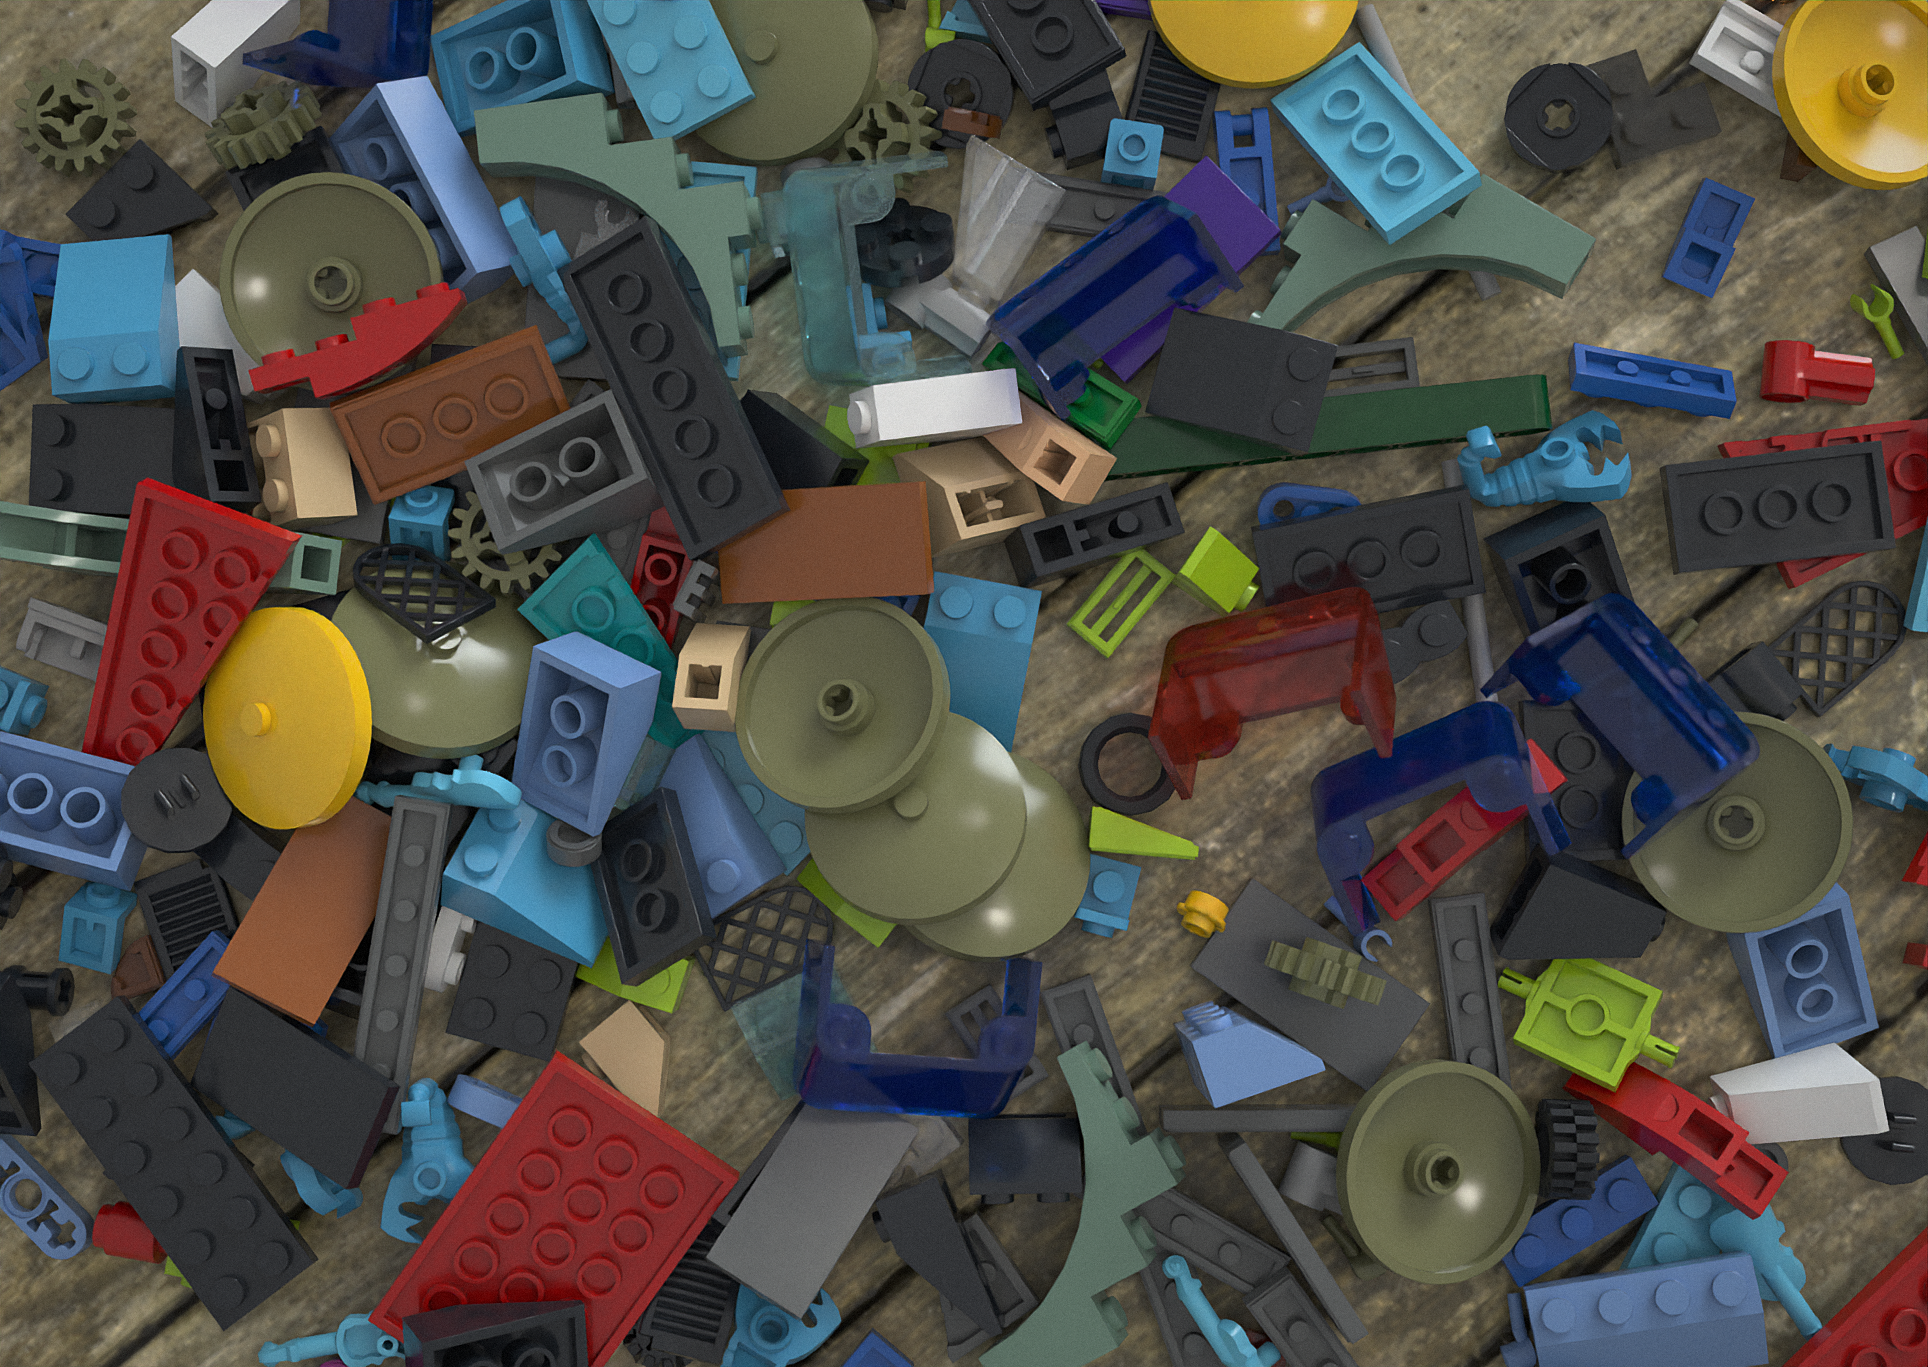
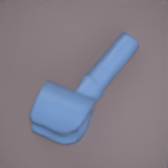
[1287,177,1350,216]
[1323,895,1392,962]
[1500,1293,1537,1367]

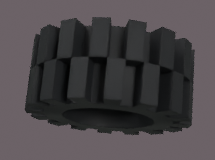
[1534,1099,1600,1200]

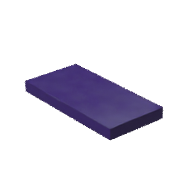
[1052,155,1282,385]

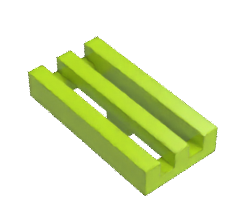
[1066,549,1176,659]

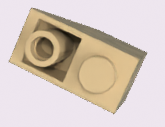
[672,623,751,732]
[579,1000,671,1118]

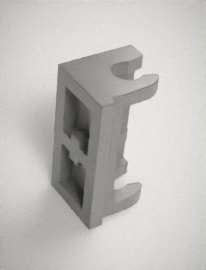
[16,597,108,682]

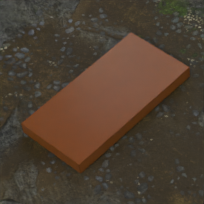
[330,325,571,505]
[718,481,934,604]
[211,796,392,1028]

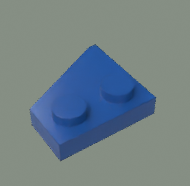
[0,242,48,391]

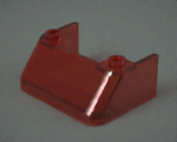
[1148,587,1397,800]

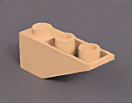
[983,390,1117,505]

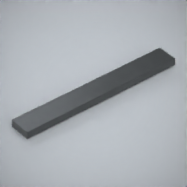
[1040,974,1226,1367]

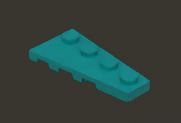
[517,532,705,753]

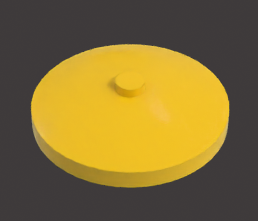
[1148,0,1359,89]
[1772,0,1928,190]
[203,607,372,829]

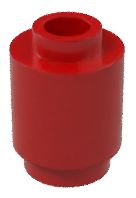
[92,1200,168,1264]

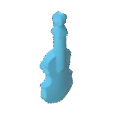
[353,755,522,810]
[1708,1202,1823,1341]
[1162,1255,1281,1367]
[258,1311,405,1367]

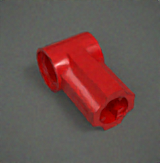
[1759,340,1875,406]

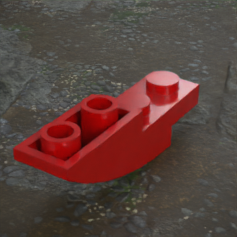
[248,282,468,401]
[630,506,694,650]
[1361,738,1568,922]
[1562,1062,1789,1220]

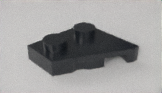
[65,139,219,241]

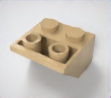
[246,408,357,530]
[893,436,1046,558]

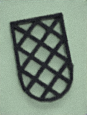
[353,543,496,644]
[1767,580,1907,718]
[694,885,834,1012]

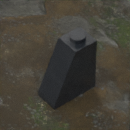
[739,389,870,490]
[1489,842,1667,960]

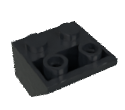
[968,1112,1082,1204]

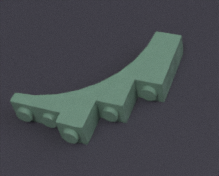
[474,93,763,358]
[1247,174,1596,332]
[0,501,342,595]
[979,1041,1186,1367]

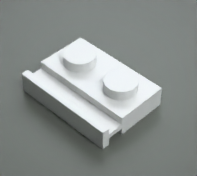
[1689,0,1783,117]

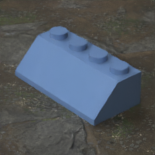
[330,76,518,304]
[0,731,147,891]
[1173,1001,1326,1108]
[1523,1250,1769,1367]

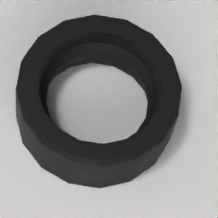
[1078,713,1183,816]

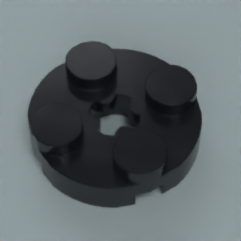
[907,39,1015,149]
[1504,62,1614,174]
[846,198,955,288]

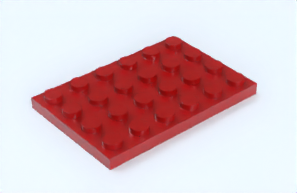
[368,1050,740,1367]

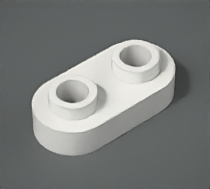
[424,906,478,993]

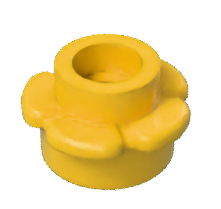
[1177,890,1229,938]

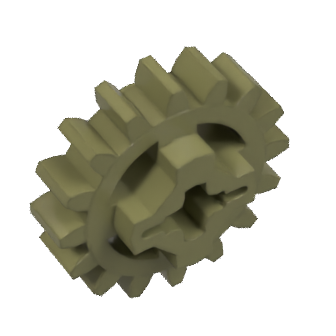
[14,58,137,178]
[828,79,942,199]
[205,80,322,169]
[448,491,570,597]
[1264,937,1387,1009]

